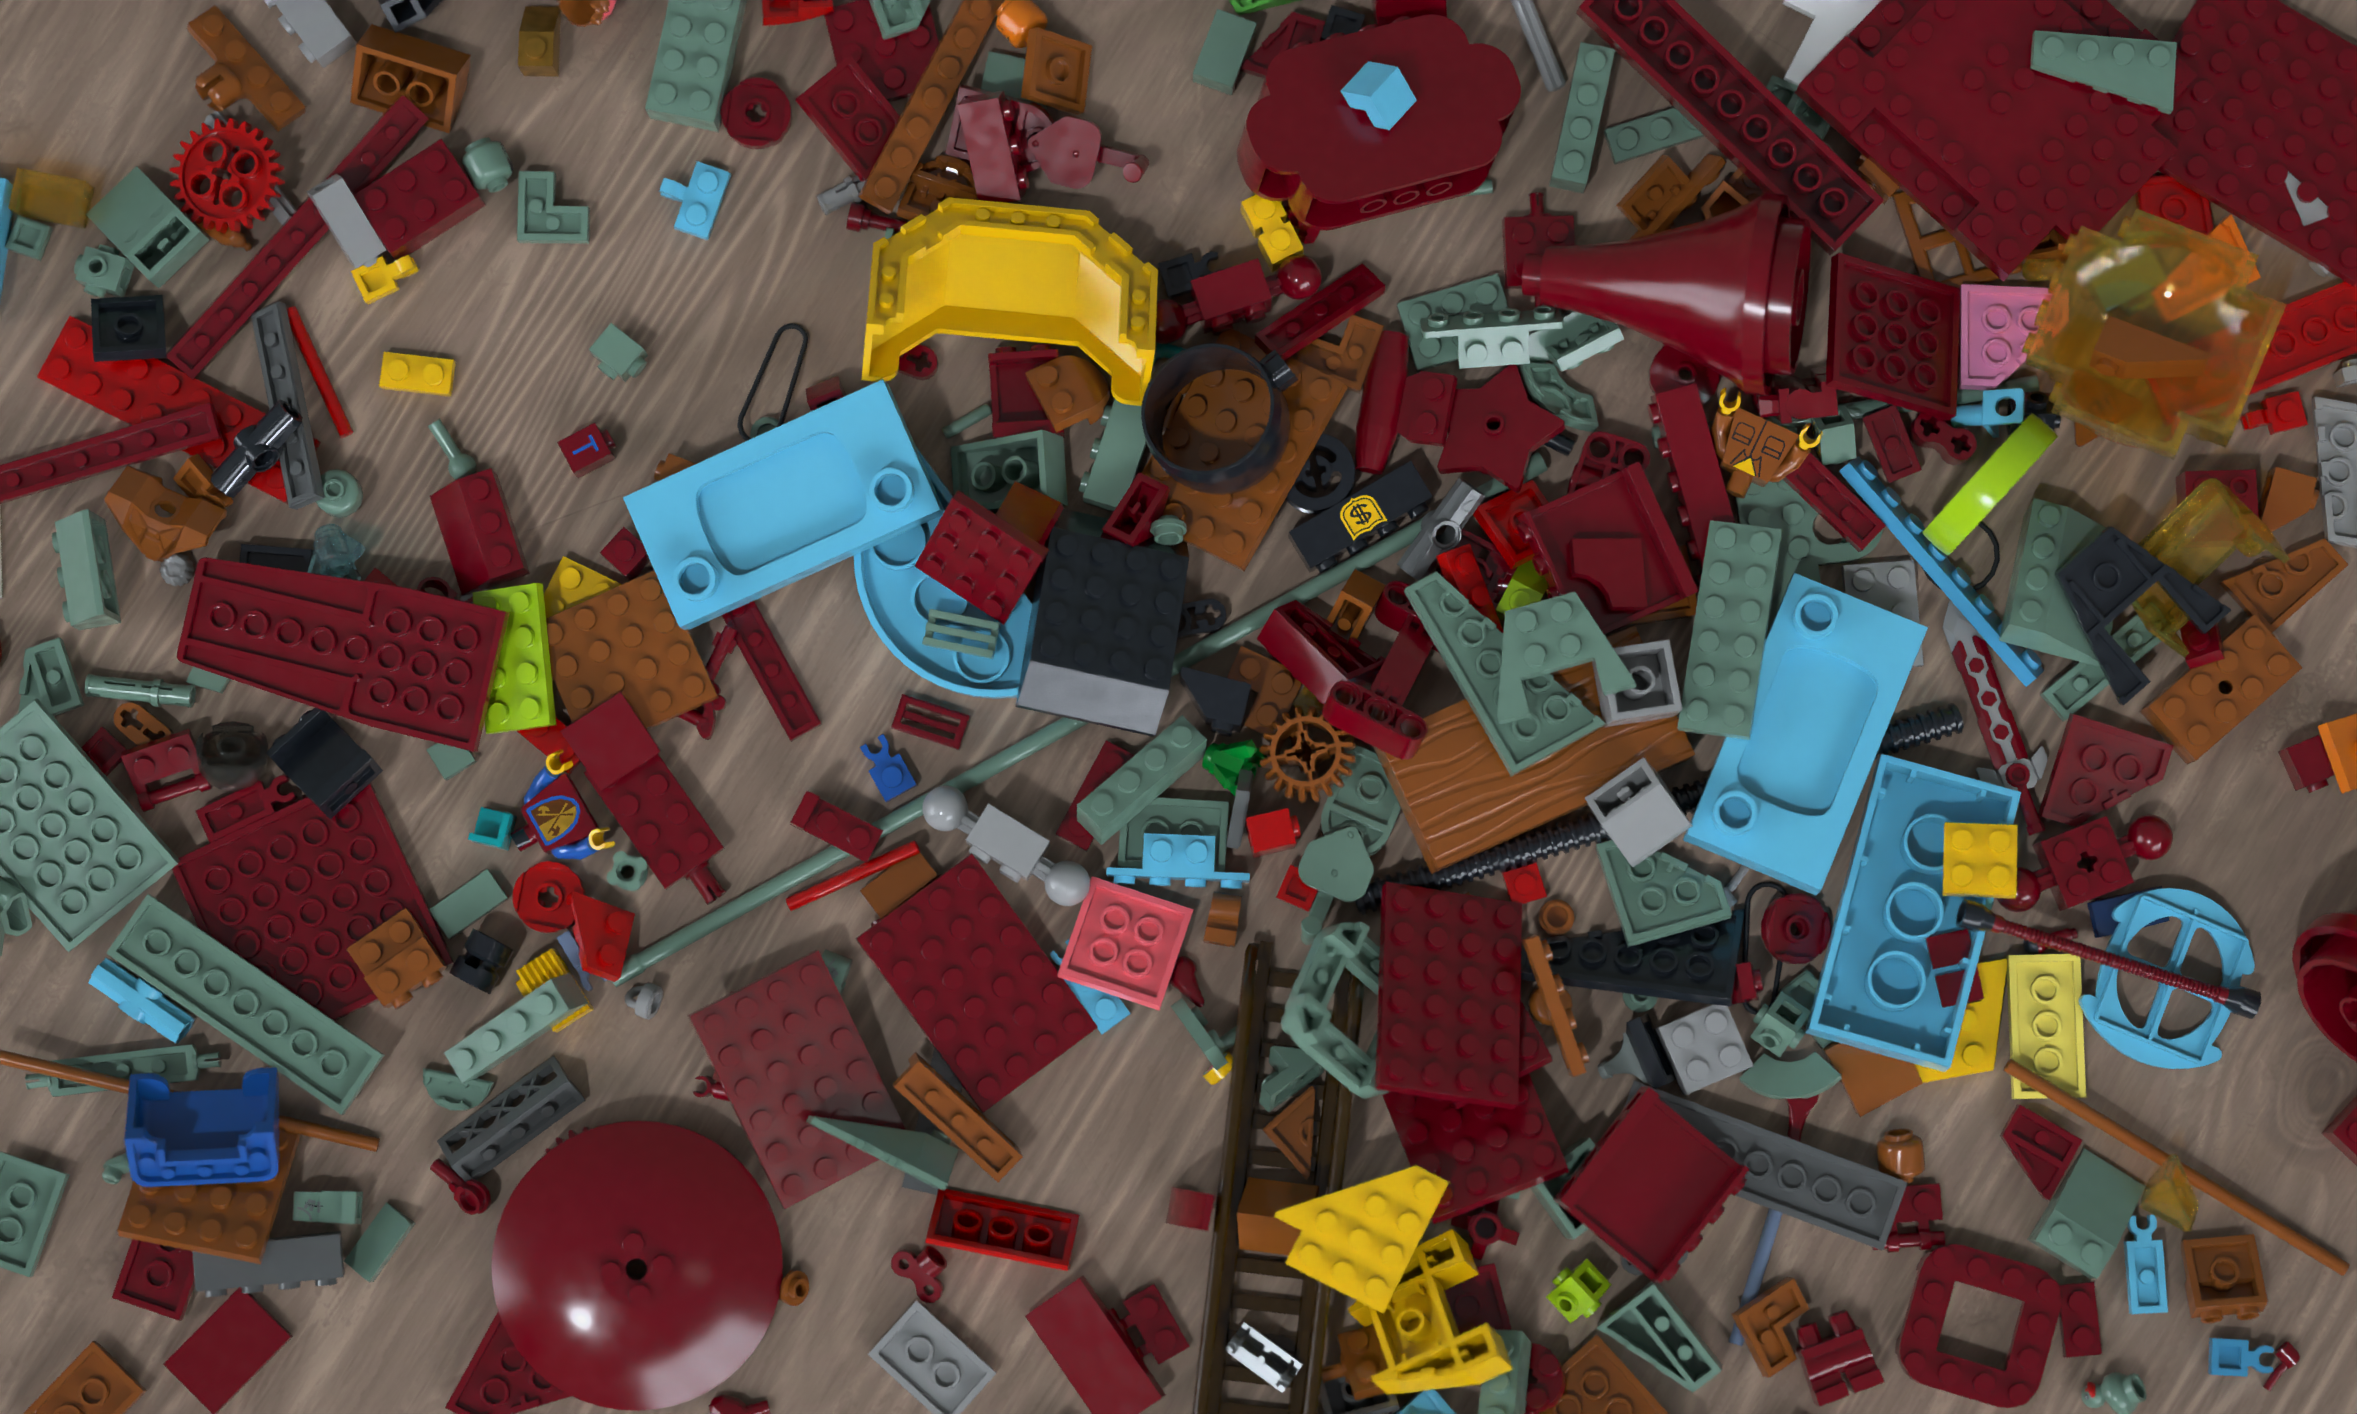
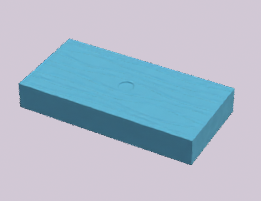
[1805,754,2021,1072]

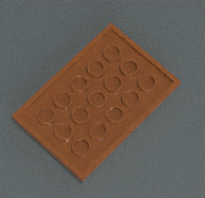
[1141,329,1348,571]

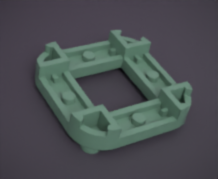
[1281,922,1389,1099]

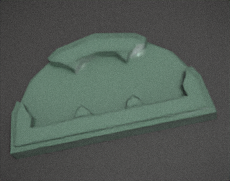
[423,1068,495,1111]

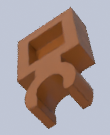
[173,454,234,508]

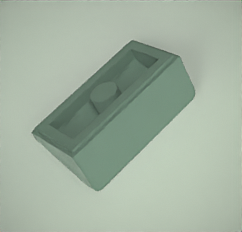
[344,1202,416,1283]

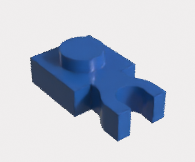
[860,734,917,803]

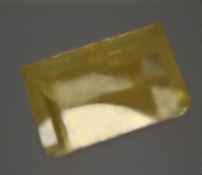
[9,168,95,229]

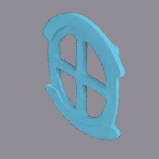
[2079,888,2255,1069]

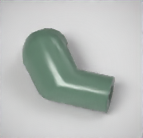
[102,1153,130,1184]

